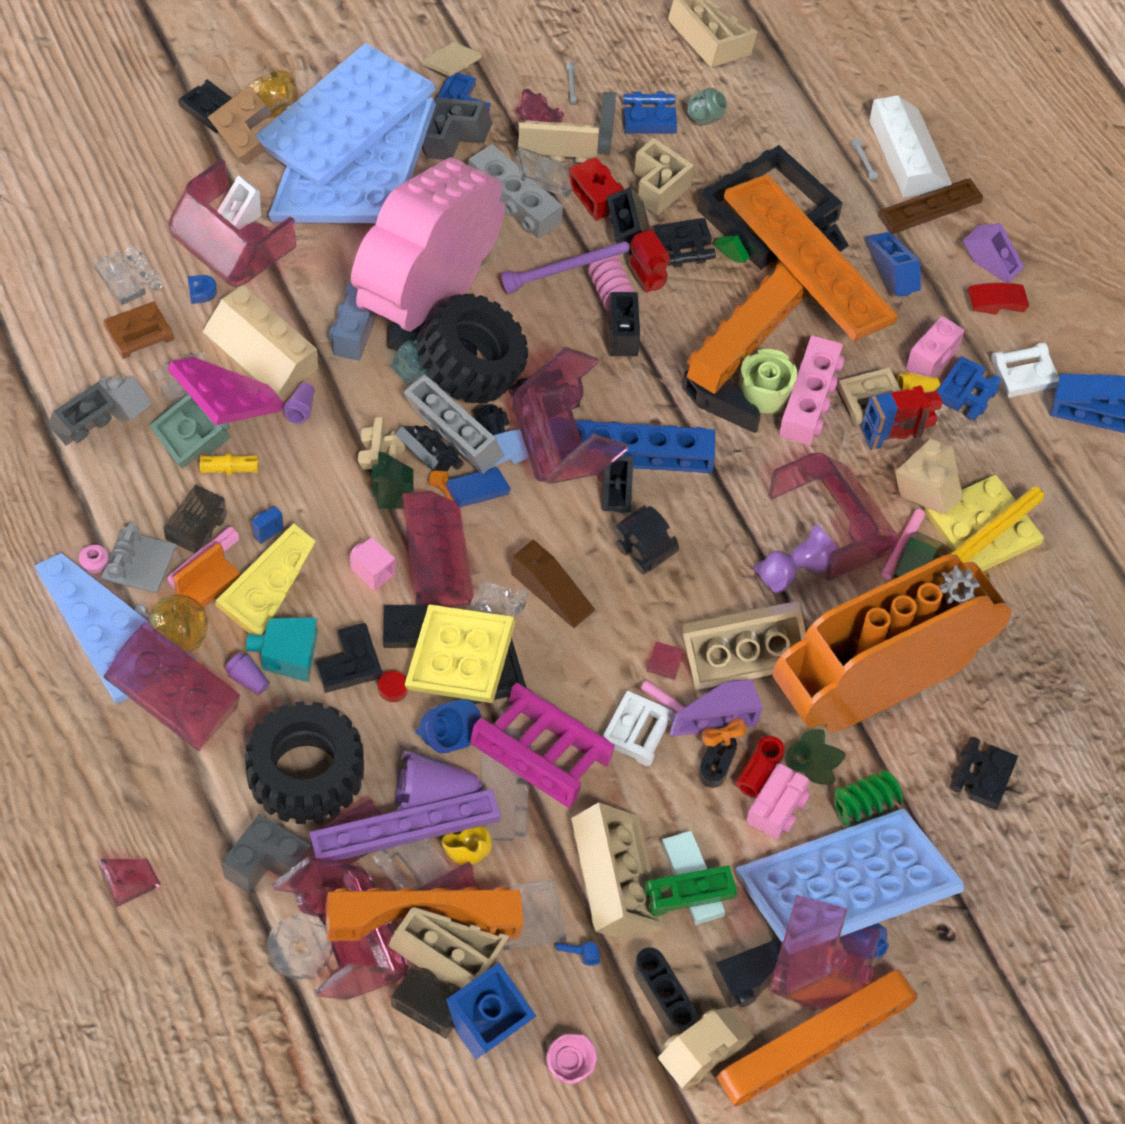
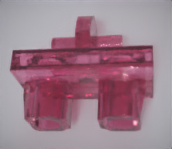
[516,89,564,123]

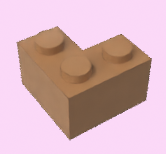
[208,85,271,166]

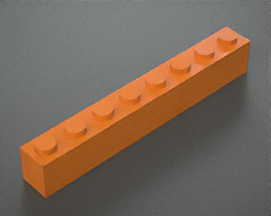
[687,261,810,394]

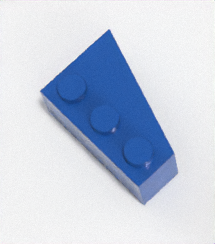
[1050,374,1125,433]

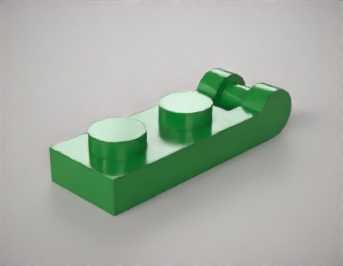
[644,865,738,916]

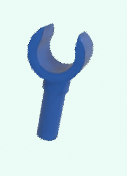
[556,942,600,966]

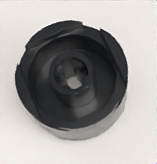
[614,505,679,575]

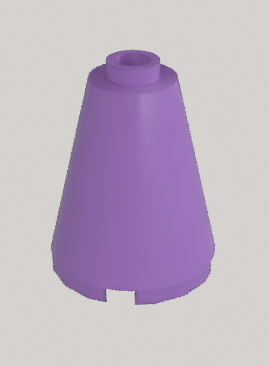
[395,751,483,811]

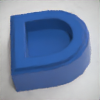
[188,275,217,304]

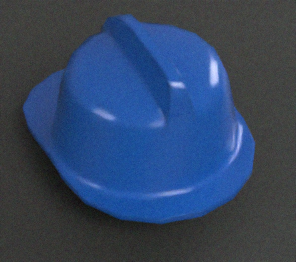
[415,700,482,753]

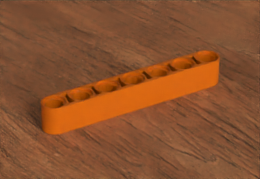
[716,969,918,1107]

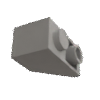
[98,375,152,421]

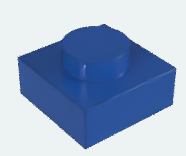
[252,506,284,544]

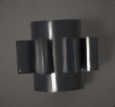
[475,404,509,436]

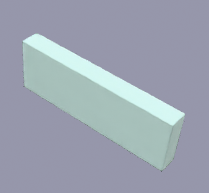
[662,831,725,925]

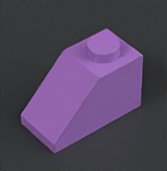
[963,223,1024,283]

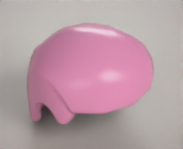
[546,1034,598,1084]

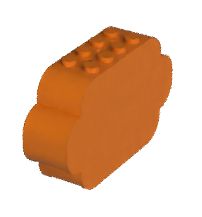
[773,554,1012,732]

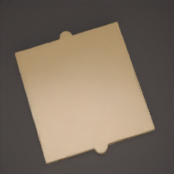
[421,42,482,76]

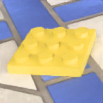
[924,475,1044,571]
[405,605,516,703]

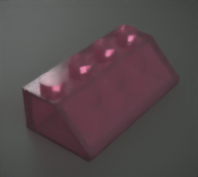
[402,491,475,607]
[103,621,240,752]

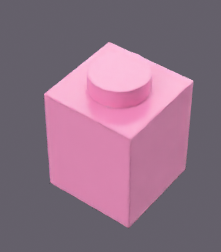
[350,537,396,591]

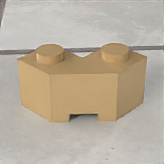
[658,1007,754,1088]

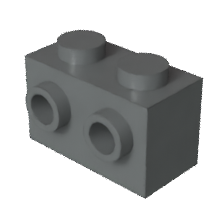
[48,382,116,446]

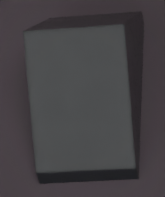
[602,454,634,512]

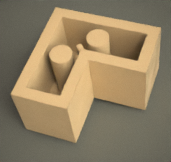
[634,138,694,216]
[895,438,963,515]

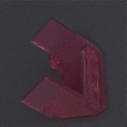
[169,159,296,287]
[513,346,628,484]
[768,453,897,581]
[272,857,409,1000]
[772,895,881,1011]

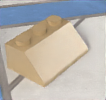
[518,120,599,163]

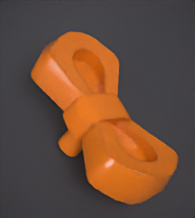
[428,471,456,504]
[702,718,747,746]

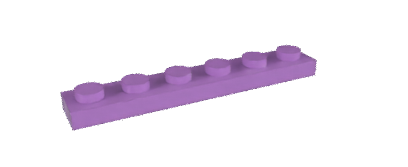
[309,789,501,865]

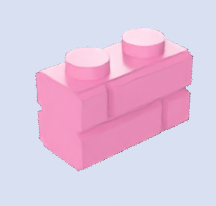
[746,764,812,840]

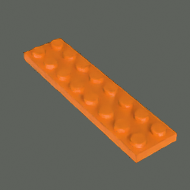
[724,174,898,341]

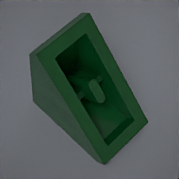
[894,531,944,578]

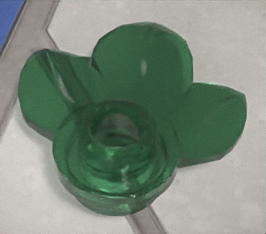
[785,729,846,785]

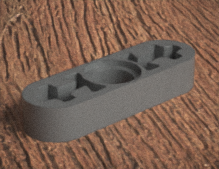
[597,91,616,155]

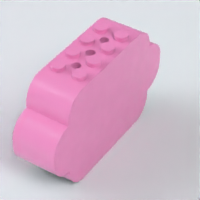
[351,157,505,331]

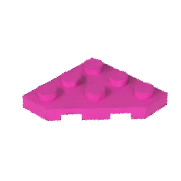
[167,357,284,426]

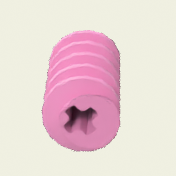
[588,255,634,312]

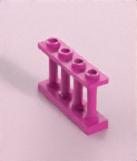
[470,683,615,809]

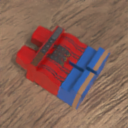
[861,385,943,450]

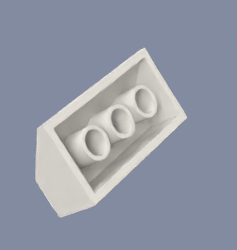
[869,95,952,198]

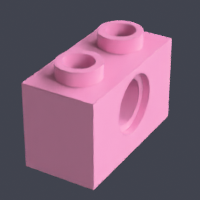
[906,316,965,377]

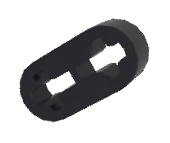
[698,738,737,788]

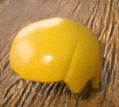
[441,826,493,867]

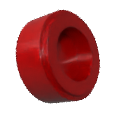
[378,671,408,702]

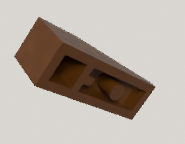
[512,539,595,629]

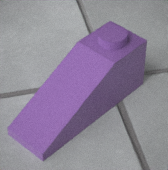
[670,679,763,737]

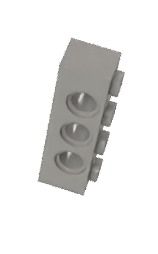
[468,144,563,239]
[404,374,504,474]

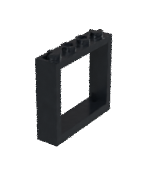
[698,145,843,270]

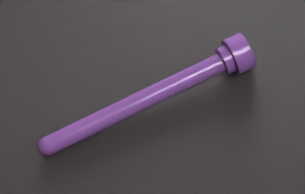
[501,242,630,294]

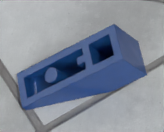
[865,232,921,296]

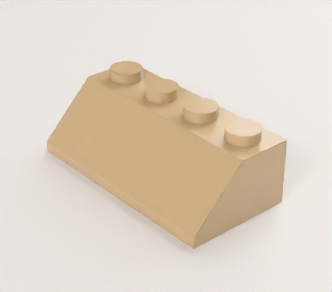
[202,285,318,397]
[683,601,807,690]
[571,803,664,937]

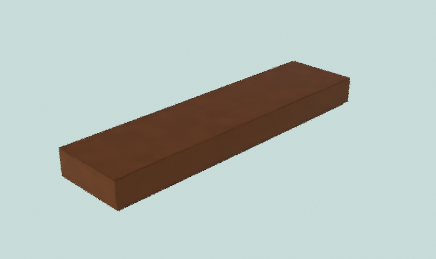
[878,178,983,234]

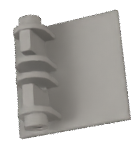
[101,524,177,593]

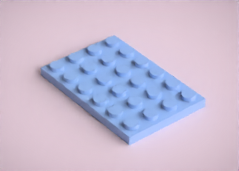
[256,43,436,188]
[736,808,964,955]

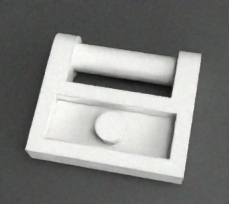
[991,342,1059,398]
[603,691,675,766]

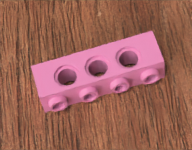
[779,335,845,445]

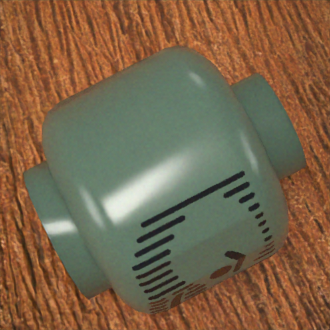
[687,88,727,126]

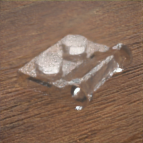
[371,839,454,891]

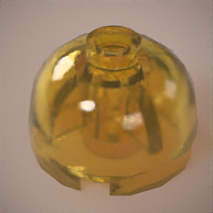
[247,71,298,119]
[147,594,208,654]

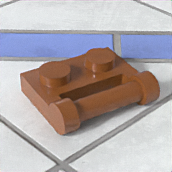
[103,301,174,359]

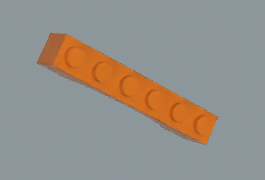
[326,887,523,941]

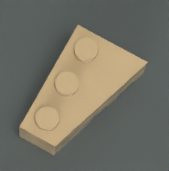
[668,0,758,68]
[388,907,509,992]

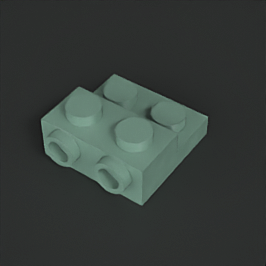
[149,394,231,469]

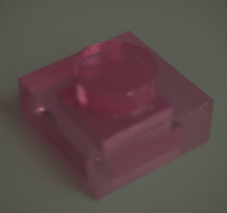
[647,641,685,680]

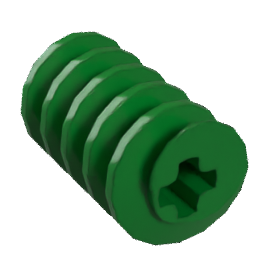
[834,770,903,827]

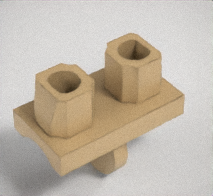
[358,417,406,476]

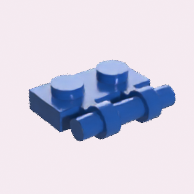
[623,91,677,134]
[937,356,1001,420]

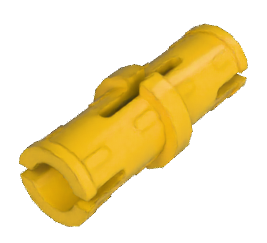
[200,453,258,476]

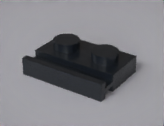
[179,79,232,133]
[384,604,443,648]

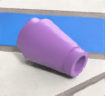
[284,383,315,424]
[225,652,270,696]

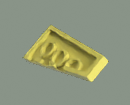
[215,523,316,635]

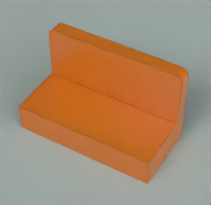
[174,543,240,613]

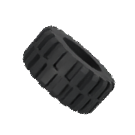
[416,294,528,404]
[245,701,364,824]

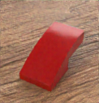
[967,283,1030,315]

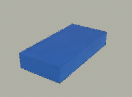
[446,467,511,508]

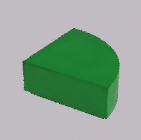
[714,236,750,263]

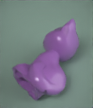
[754,524,842,593]

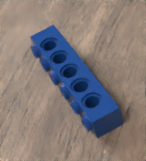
[543,418,715,473]

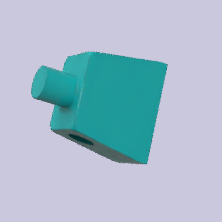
[246,617,318,682]

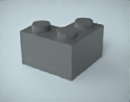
[423,98,492,160]
[222,814,312,894]

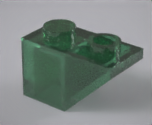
[372,452,414,509]

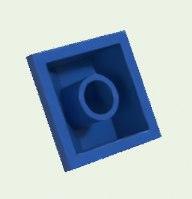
[446,962,536,1060]

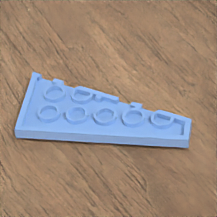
[34,553,197,704]

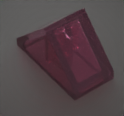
[98,859,161,907]

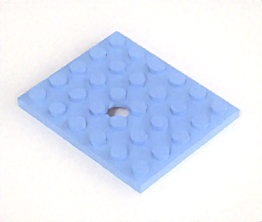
[268,97,436,223]

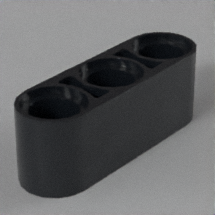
[634,947,697,1037]

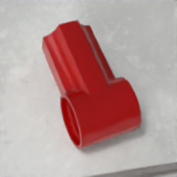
[736,736,785,798]

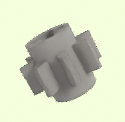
[939,565,979,604]

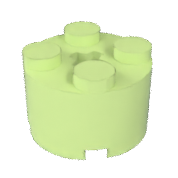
[738,349,797,415]

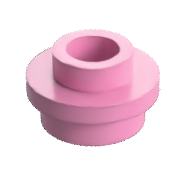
[79,545,109,573]

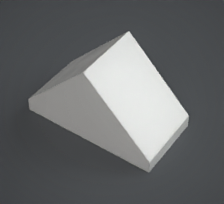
[212,175,261,236]

